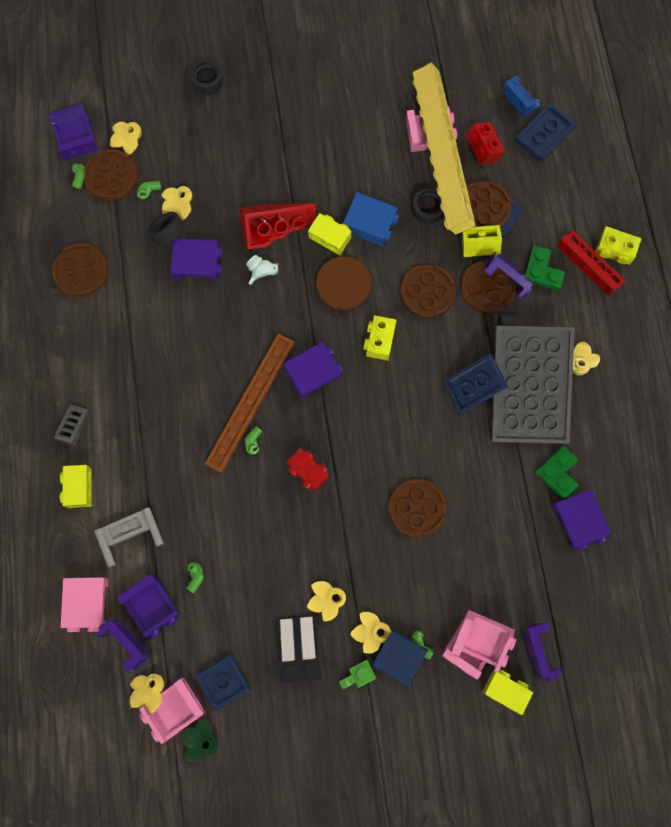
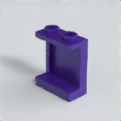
[48,105,98,161]
[171,239,223,281]
[483,251,533,299]
[283,342,343,400]
[551,489,611,551]
[117,574,181,639]
[96,620,152,672]
[520,623,563,681]

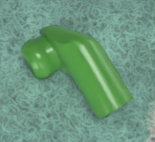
[72,163,85,189]
[137,180,161,199]
[244,426,262,455]
[186,562,204,593]
[410,630,434,660]

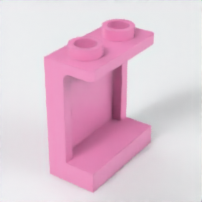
[405,106,457,152]
[61,578,108,632]
[451,610,516,673]
[441,614,486,680]
[139,678,206,744]

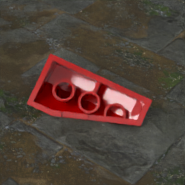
[239,203,316,250]

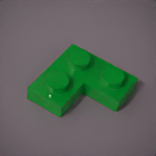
[525,245,565,291]
[536,447,579,500]

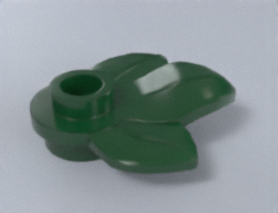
[180,718,218,761]

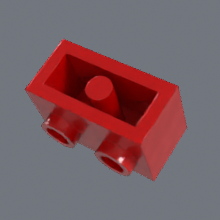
[465,122,506,165]
[287,448,329,492]

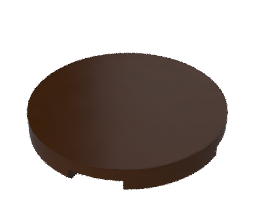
[84,149,138,201]
[466,181,511,229]
[52,243,108,297]
[316,257,372,310]
[460,259,517,314]
[400,264,456,318]
[388,479,447,538]

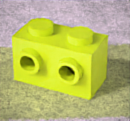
[308,213,351,255]
[462,225,502,257]
[595,226,641,265]
[364,315,396,361]
[60,465,92,508]
[482,669,533,715]

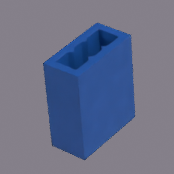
[343,192,399,246]

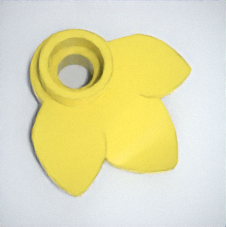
[110,122,141,155]
[161,186,192,221]
[573,342,600,375]
[307,581,346,621]
[351,612,391,653]
[130,674,164,714]

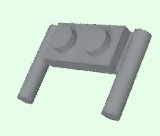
[94,508,164,568]

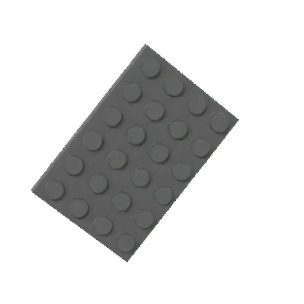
[491,326,575,443]

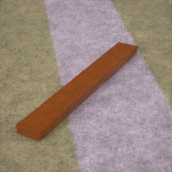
[204,333,295,473]

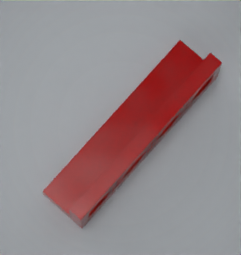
[557,231,625,296]

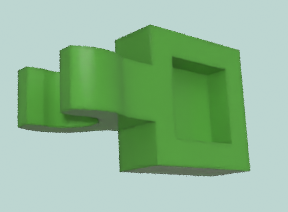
[339,660,376,689]

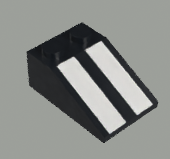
[276,616,322,683]

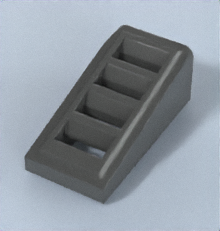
[54,404,89,446]

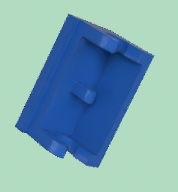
[502,75,540,117]

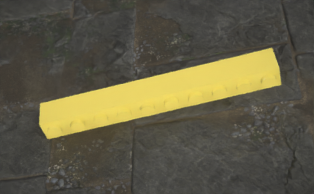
[413,63,475,234]

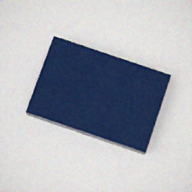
[515,103,577,162]
[443,353,509,415]

